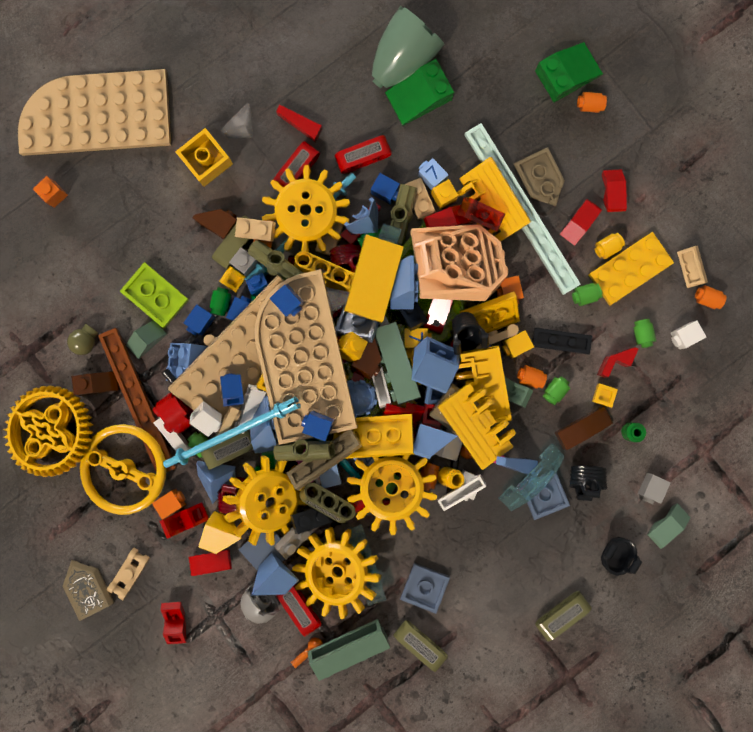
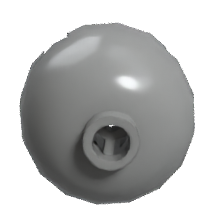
[240,583,280,624]

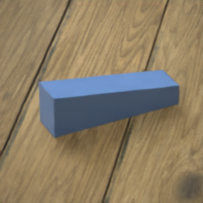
[496,456,538,476]

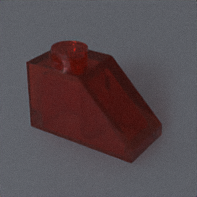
[457,197,505,232]

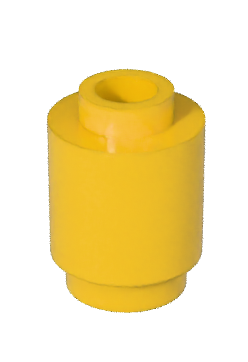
[594,233,625,259]
[438,467,464,489]

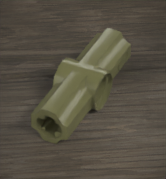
[388,184,417,245]
[248,240,303,281]
[273,439,336,463]

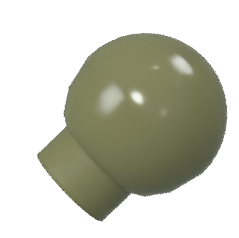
[67,324,98,355]

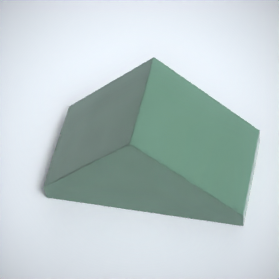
[126,320,167,359]

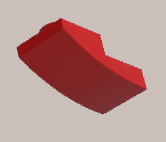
[382,402,425,422]
[189,549,232,576]

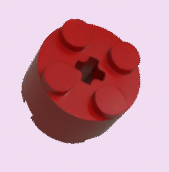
[153,392,194,434]

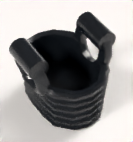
[452,312,489,355]
[569,465,608,501]
[601,537,642,576]

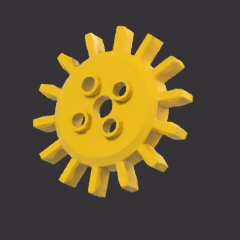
[262,165,350,252]
[223,455,307,546]
[347,455,437,535]
[292,527,381,619]

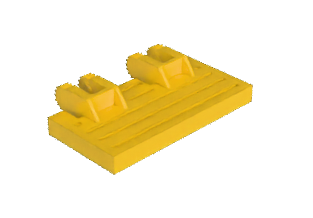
[457,157,532,242]
[455,345,512,423]
[437,383,516,470]

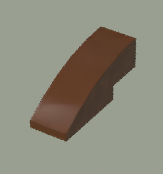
[554,406,613,450]

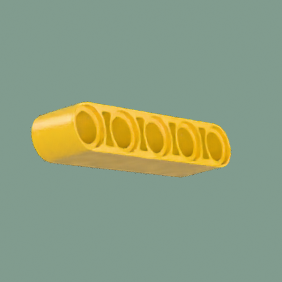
[294,251,354,296]

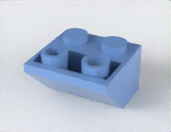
[390,256,418,309]
[412,337,460,394]
[166,343,208,381]
[250,395,278,454]

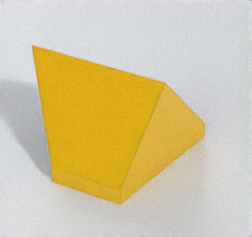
[198,511,242,554]

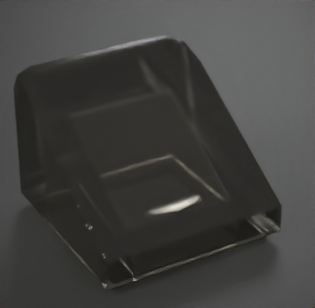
[386,306,406,326]

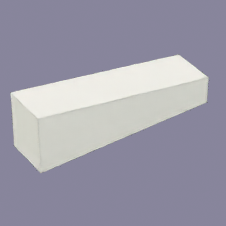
[372,363,392,408]
[234,384,267,434]
[154,418,190,451]
[438,474,487,511]

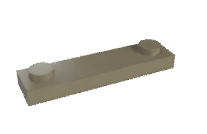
[287,429,362,491]

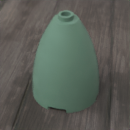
[372,6,445,89]

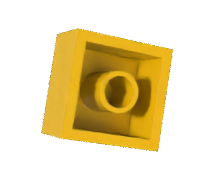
[175,128,233,187]

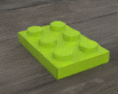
[120,262,189,329]

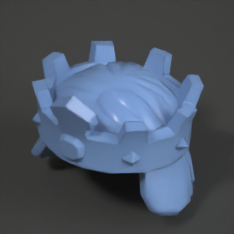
[347,380,377,417]

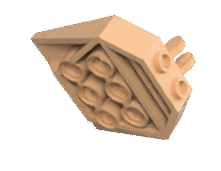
[410,225,508,301]

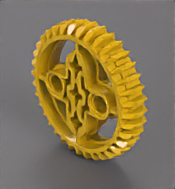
[3,386,94,477]

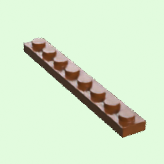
[98,328,177,473]

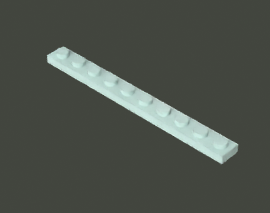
[464,123,581,295]

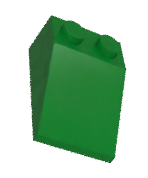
[535,42,603,103]
[385,59,454,126]

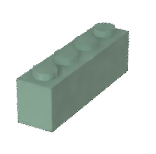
[374,322,421,405]
[308,619,390,681]

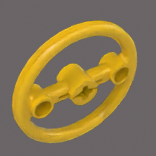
[80,424,166,515]

